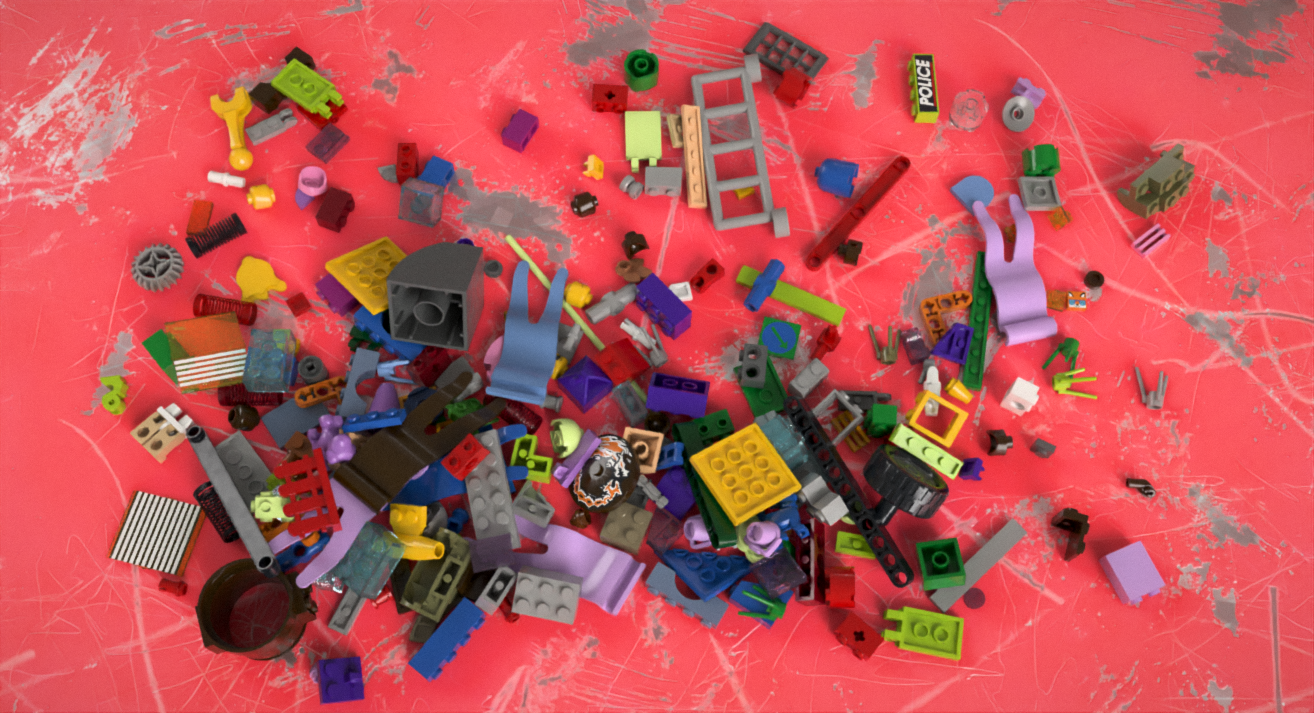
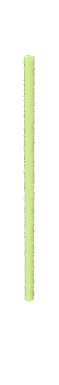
[505,235,661,412]

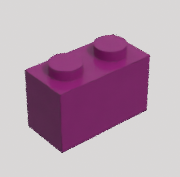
[501,109,539,154]
[315,273,360,317]

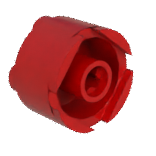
[773,67,812,109]
[825,566,855,608]

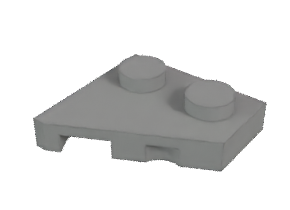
[513,479,555,528]

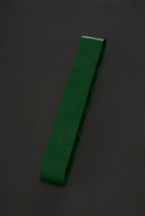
[671,421,737,549]

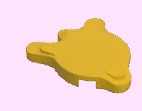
[236,256,287,302]

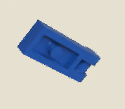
[649,442,684,474]

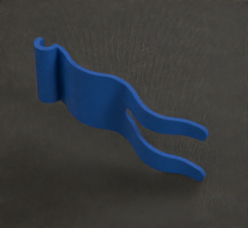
[382,424,529,511]

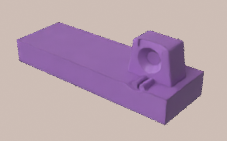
[551,428,602,488]

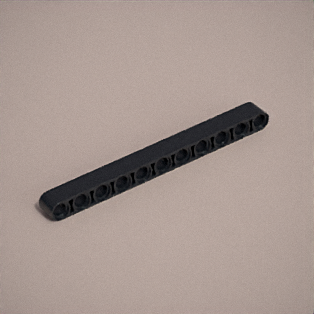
[783,396,914,588]

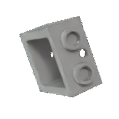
[802,389,864,447]

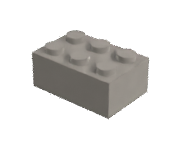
[511,565,584,625]

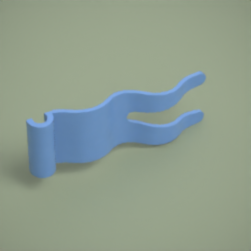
[485,261,569,406]

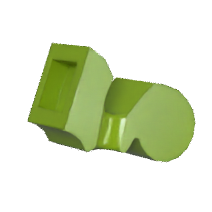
[100,375,129,415]

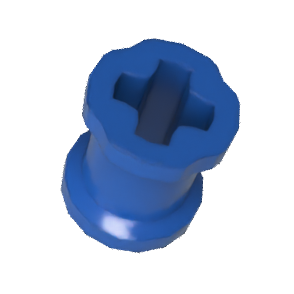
[446,508,469,534]

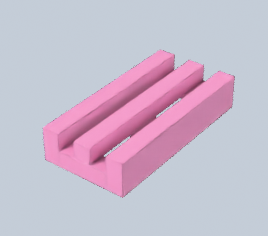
[1130,223,1171,259]

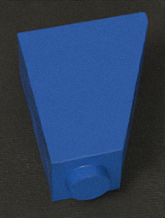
[728,580,794,630]

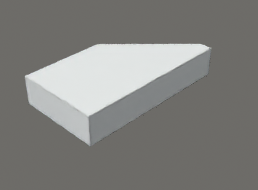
[668,281,693,302]

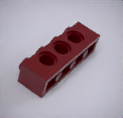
[795,519,825,606]

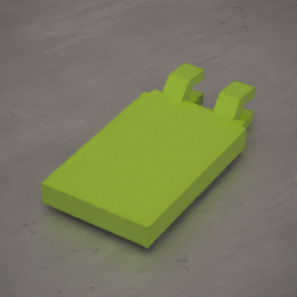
[270,58,344,119]
[881,606,964,661]

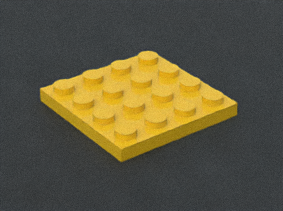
[325,236,407,315]
[689,422,802,526]

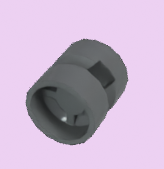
[298,355,329,386]

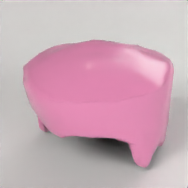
[298,166,328,196]

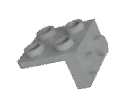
[434,357,484,404]

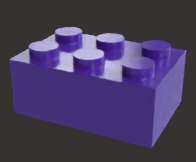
[636,273,692,340]
[646,372,710,418]

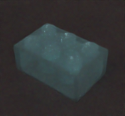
[242,329,296,392]
[334,521,407,600]

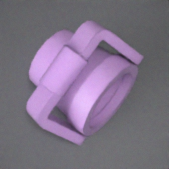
[684,514,712,549]
[744,521,782,557]

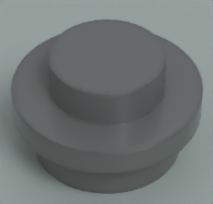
[484,260,503,278]

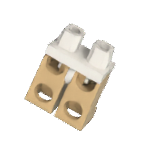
[130,403,195,464]

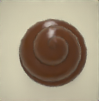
[569,509,591,529]

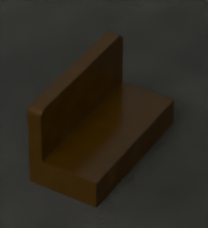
[456,552,497,603]

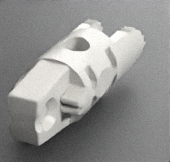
[923,366,941,416]

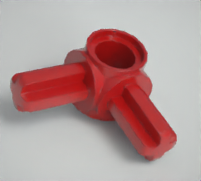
[810,324,842,361]

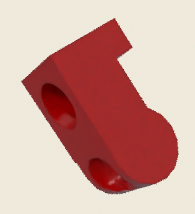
[689,258,725,294]

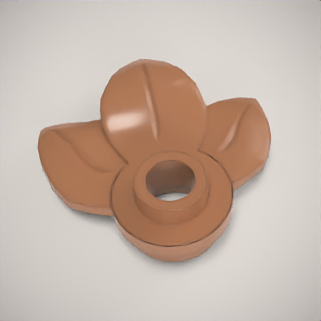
[615,258,652,283]

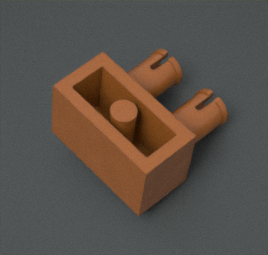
[276,431,316,481]

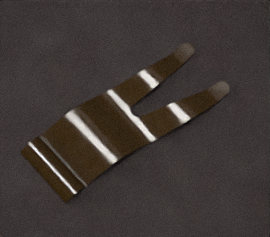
[333,371,506,516]

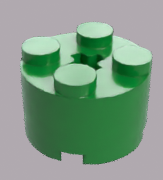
[624,49,659,92]
[1021,144,1061,178]

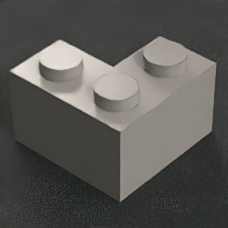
[796,471,849,526]

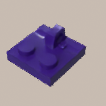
[316,656,365,705]

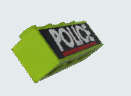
[907,54,939,123]

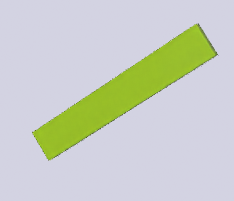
[736,265,846,327]

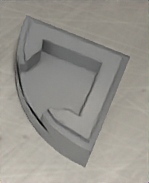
[378,164,399,183]

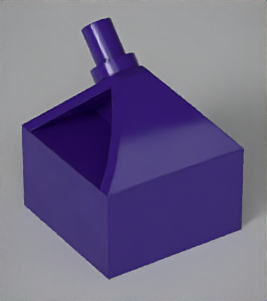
[557,355,613,414]

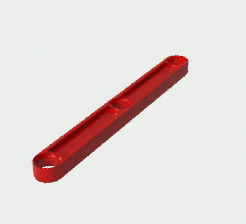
[806,156,911,271]

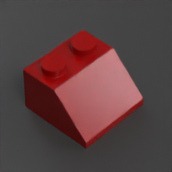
[594,338,651,391]

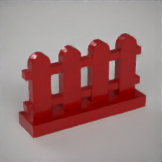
[274,448,342,539]

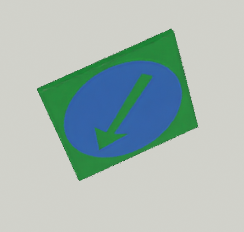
[758,316,802,360]

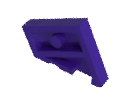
[930,323,974,365]

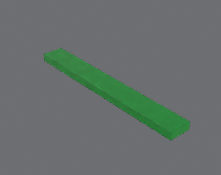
[962,251,992,392]

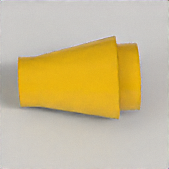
[944,377,974,404]

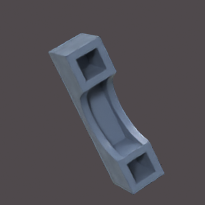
[335,347,380,422]
[645,561,729,629]

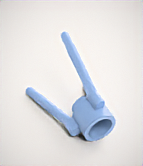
[377,359,418,385]

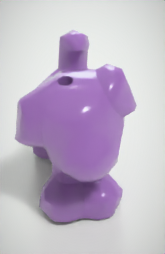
[307,415,356,472]

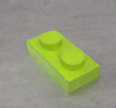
[834,531,878,560]

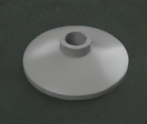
[1002,96,1035,132]

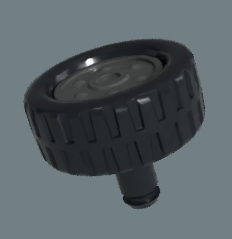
[863,444,949,528]

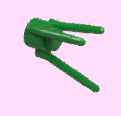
[1042,338,1080,387]
[738,585,787,621]

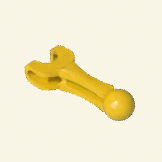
[210,86,253,171]

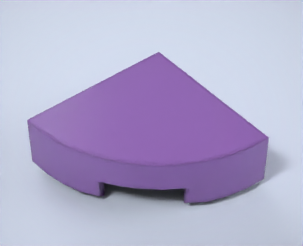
[295,188,315,211]

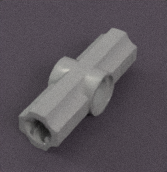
[585,282,636,325]

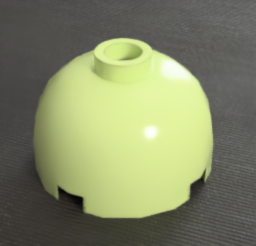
[550,418,584,458]

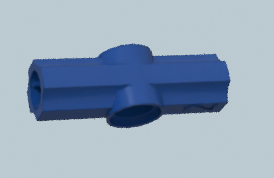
[743,259,785,312]
[276,530,331,573]

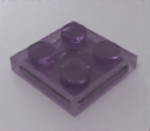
[749,547,807,600]

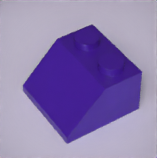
[649,465,697,524]

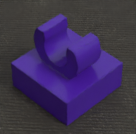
[958,457,985,481]

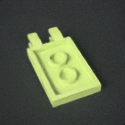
[625,111,662,173]

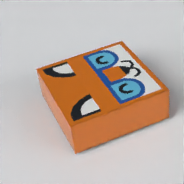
[1065,291,1087,311]

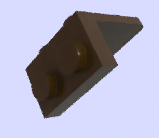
[1051,508,1090,562]

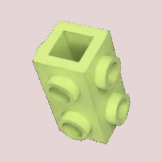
[251,491,299,522]

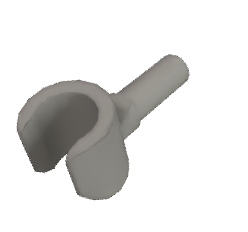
[918,359,935,384]

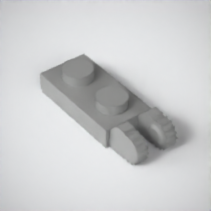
[245,108,298,146]

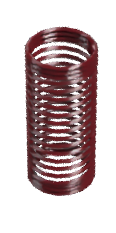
[218,381,284,406]
[483,394,543,435]

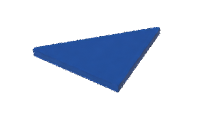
[654,546,764,602]

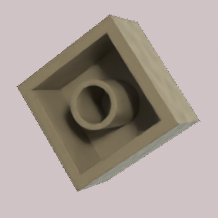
[600,502,653,556]

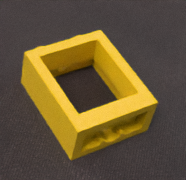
[905,390,969,448]

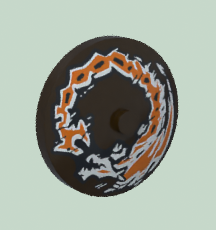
[568,434,640,514]

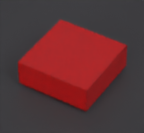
[286,292,312,318]

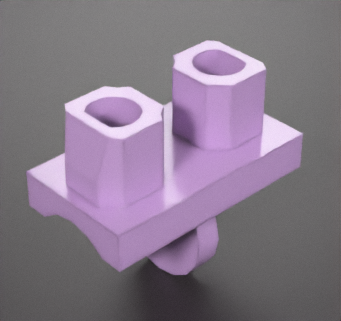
[1011,77,1046,109]

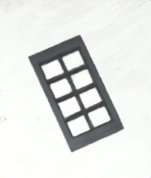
[743,22,829,84]

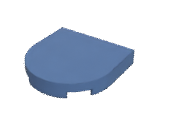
[950,175,994,217]

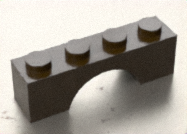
[248,46,316,115]

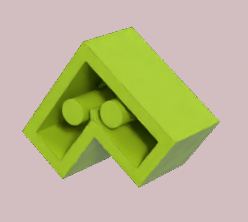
[510,434,554,484]

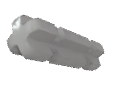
[637,475,669,509]

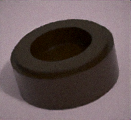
[1084,271,1104,290]

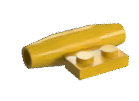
[371,503,444,561]

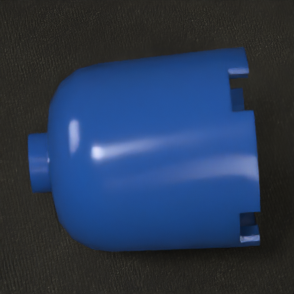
[814,158,859,198]

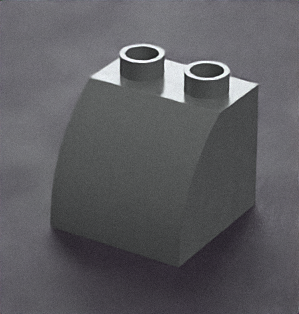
[386,242,484,351]

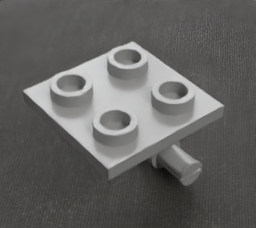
[557,323,584,366]

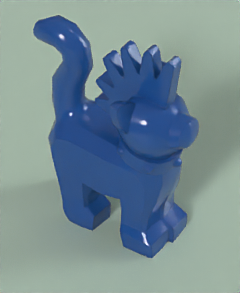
[756,493,810,552]

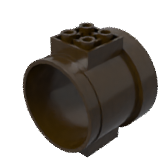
[195,558,318,661]

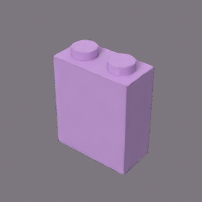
[1098,541,1165,605]

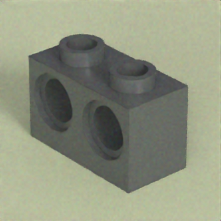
[737,343,768,389]

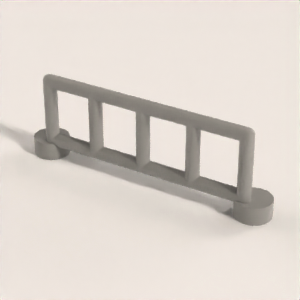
[691,53,790,238]

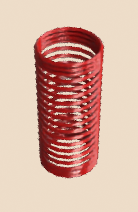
[193,293,258,326]

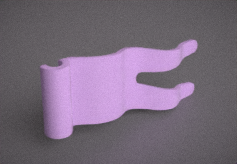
[972,194,1057,347]
[268,465,429,588]
[463,514,646,616]

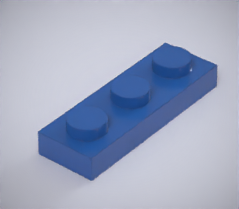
[342,408,407,433]

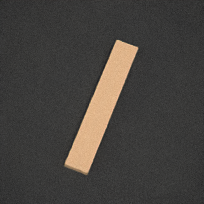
[681,104,707,209]

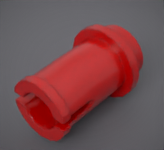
[158,578,188,597]
[499,596,520,624]

